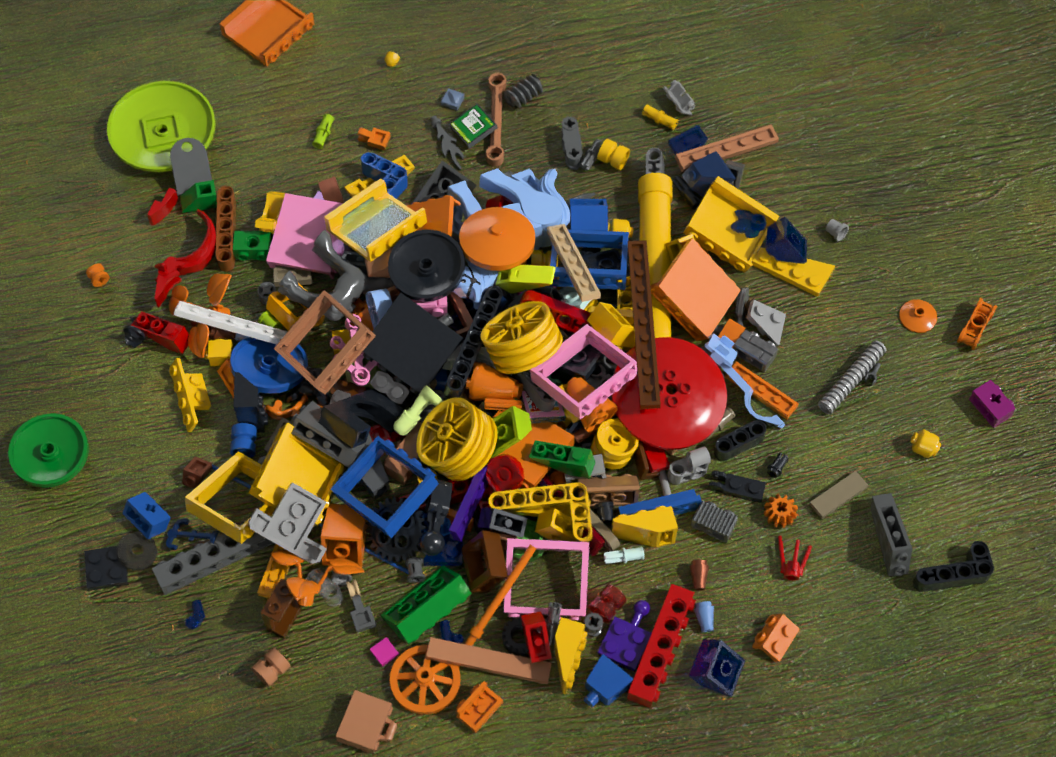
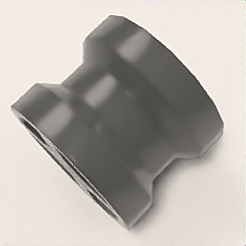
[257,282,276,305]

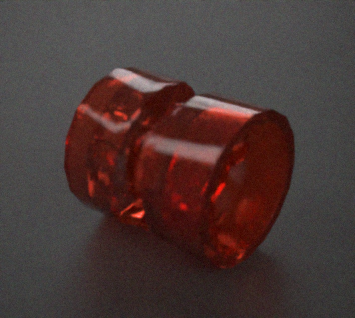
[589,584,627,623]

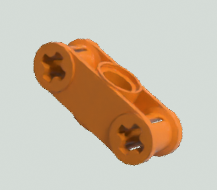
[957,298,998,350]

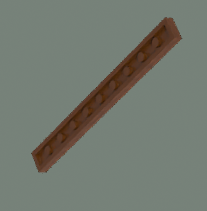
[627,240,661,409]

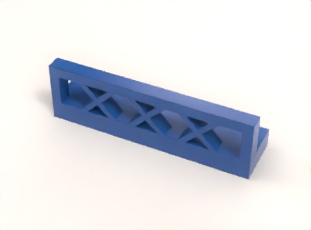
[618,489,701,515]

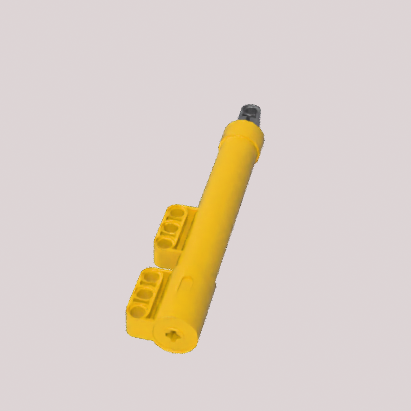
[617,148,673,394]

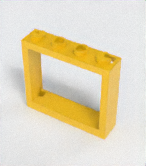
[185,451,275,544]

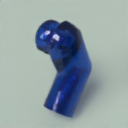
[185,600,205,630]

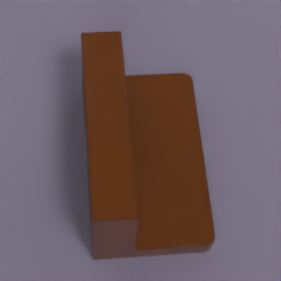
[633,440,660,480]

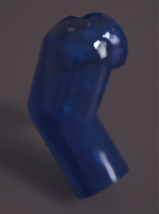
[439,620,463,644]

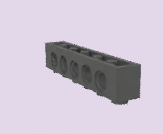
[152,532,274,595]

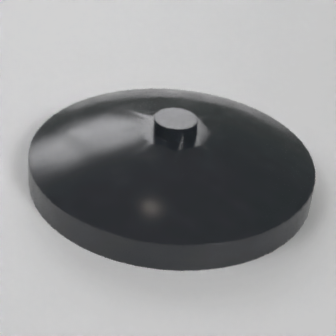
[388,229,465,302]

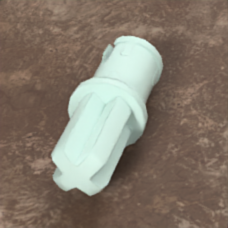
[604,547,644,564]

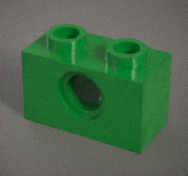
[233,231,273,261]

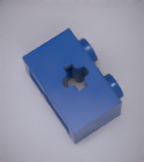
[122,492,171,539]

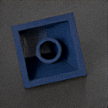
[682,151,736,197]

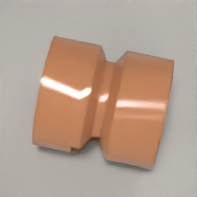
[251,647,291,687]

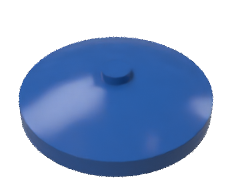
[230,337,308,393]

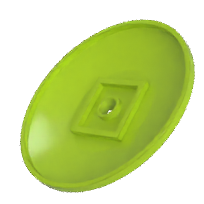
[107,81,215,172]

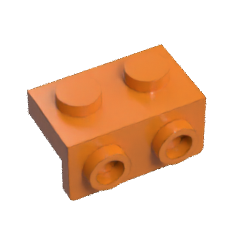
[752,614,800,662]
[456,681,503,733]

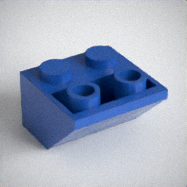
[569,199,608,231]

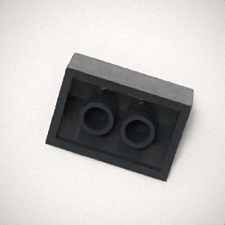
[234,372,268,433]

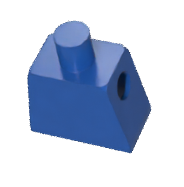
[584,654,633,707]

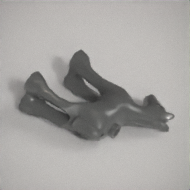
[277,230,394,321]

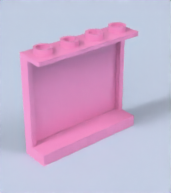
[266,193,344,279]

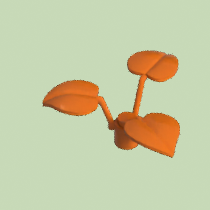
[169,274,232,358]
[271,549,364,606]

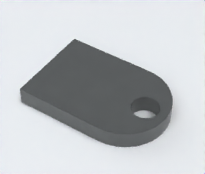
[170,138,212,195]

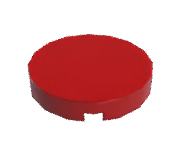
[486,454,524,492]

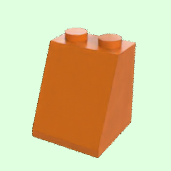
[321,503,368,567]

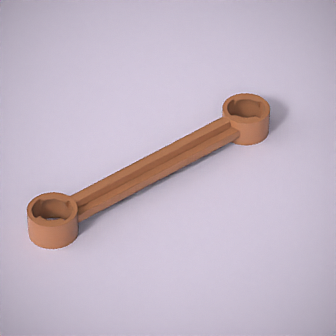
[486,73,506,166]

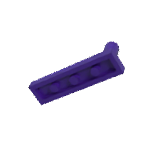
[449,464,488,541]

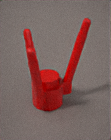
[778,535,812,581]

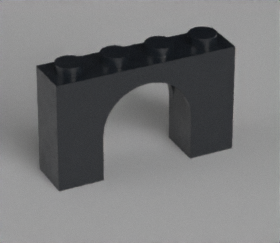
[318,388,404,448]

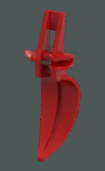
[154,209,216,308]

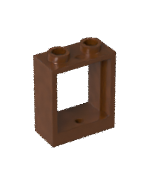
[462,529,508,593]

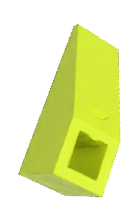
[496,265,556,294]

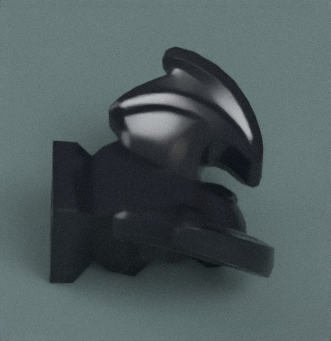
[286,367,331,406]

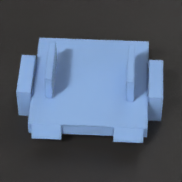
[704,334,738,367]

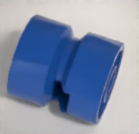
[230,423,257,458]

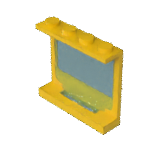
[324,178,427,262]

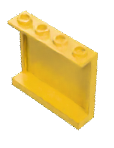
[683,176,779,273]
[248,422,346,527]

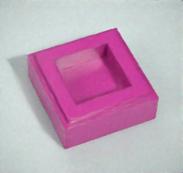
[370,637,399,667]

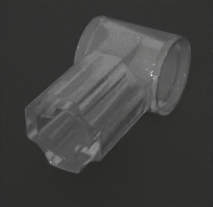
[305,568,343,607]

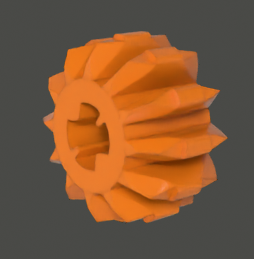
[764,493,798,528]

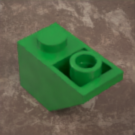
[180,180,217,213]

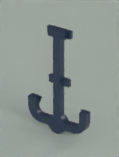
[166,518,219,550]

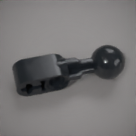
[419,478,452,556]

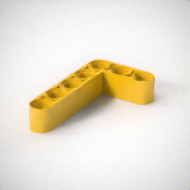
[488,483,593,542]

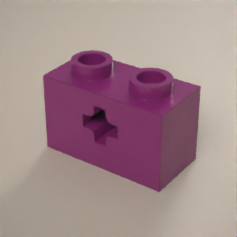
[969,380,1016,428]

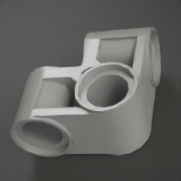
[667,447,711,485]

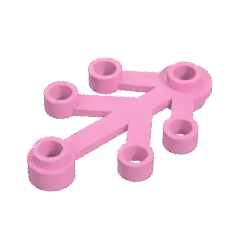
[330,314,379,386]

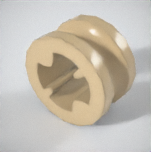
[346,579,361,599]

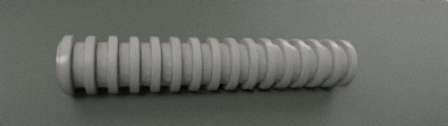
[818,340,887,414]

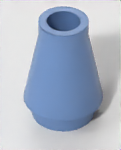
[694,601,714,633]

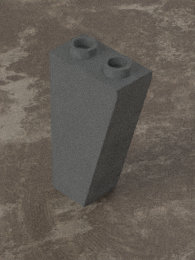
[290,401,365,468]
[345,434,390,500]
[870,493,912,576]

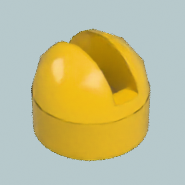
[385,51,400,67]

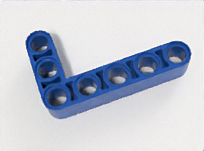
[351,152,408,237]

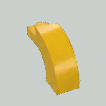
[255,191,289,234]

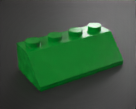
[381,566,472,644]

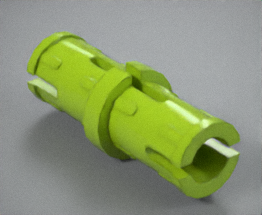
[312,114,334,149]

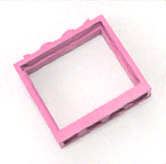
[530,324,637,420]
[504,538,589,621]

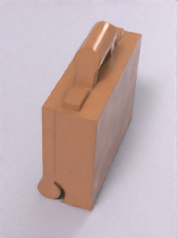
[336,690,397,754]

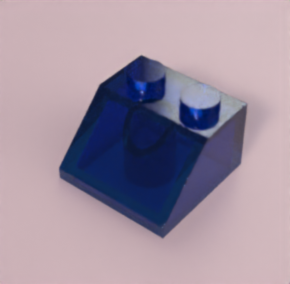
[766,216,807,264]
[689,639,745,697]

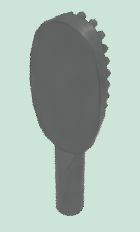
[735,287,749,326]

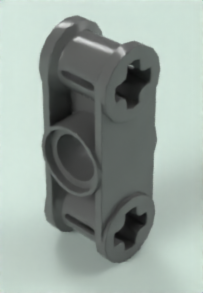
[561,117,582,170]

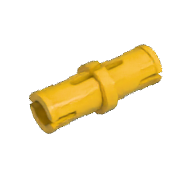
[642,104,678,130]

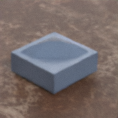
[441,88,465,111]

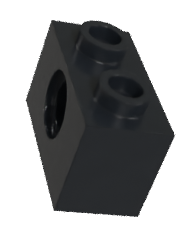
[477,508,528,538]

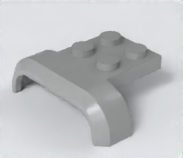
[248,482,327,564]

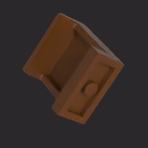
[261,578,303,638]

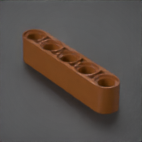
[216,186,236,272]

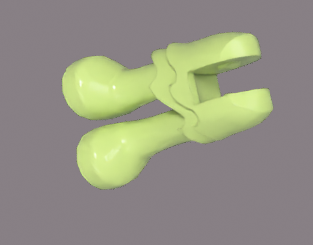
[394,385,443,436]

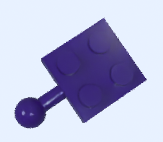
[598,600,652,672]

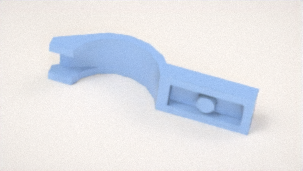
[720,362,785,428]

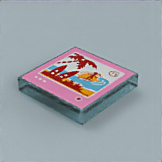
[520,390,566,423]

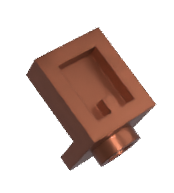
[182,456,212,489]

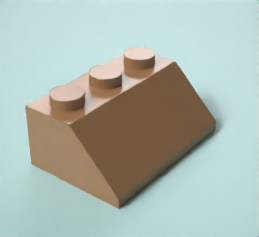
[577,474,640,507]

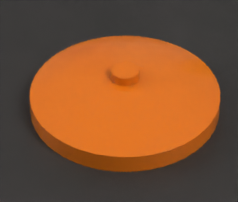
[459,207,535,271]

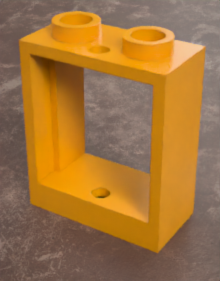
[266,283,325,331]

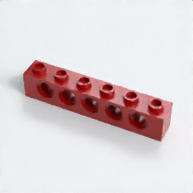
[627,584,696,708]

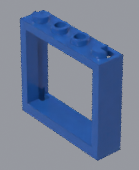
[549,229,629,290]
[330,436,439,538]

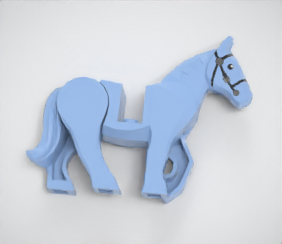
[447,168,570,310]

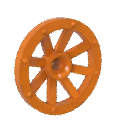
[390,645,461,715]

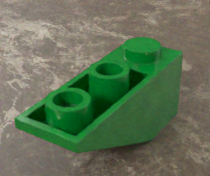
[529,440,595,479]

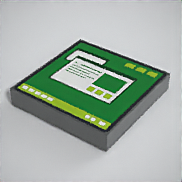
[449,104,498,149]

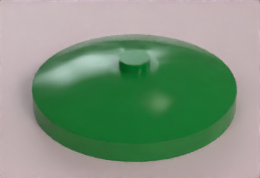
[8,413,89,488]

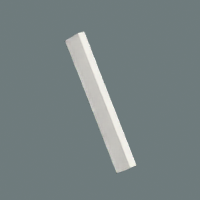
[174,301,287,345]

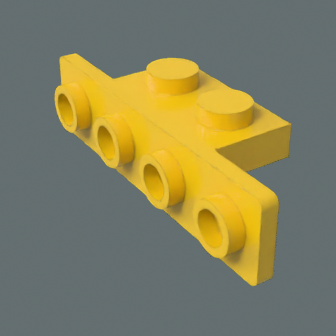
[169,358,211,432]

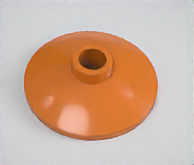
[899,299,937,333]

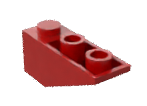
[131,311,189,354]

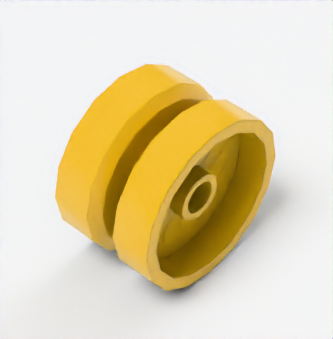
[590,418,639,469]

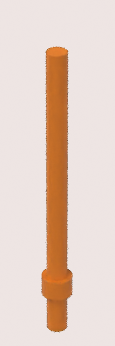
[464,544,537,646]

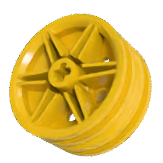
[480,301,563,374]
[416,397,497,481]

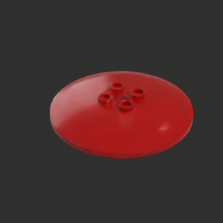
[611,337,727,450]

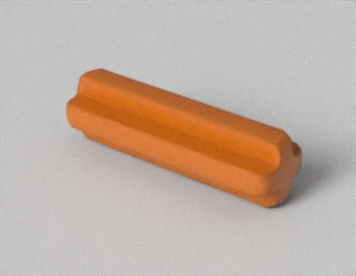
[484,398,523,411]

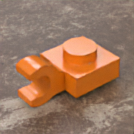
[358,128,391,151]

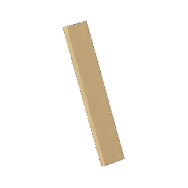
[547,224,601,302]

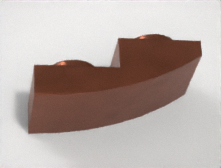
[318,176,345,203]

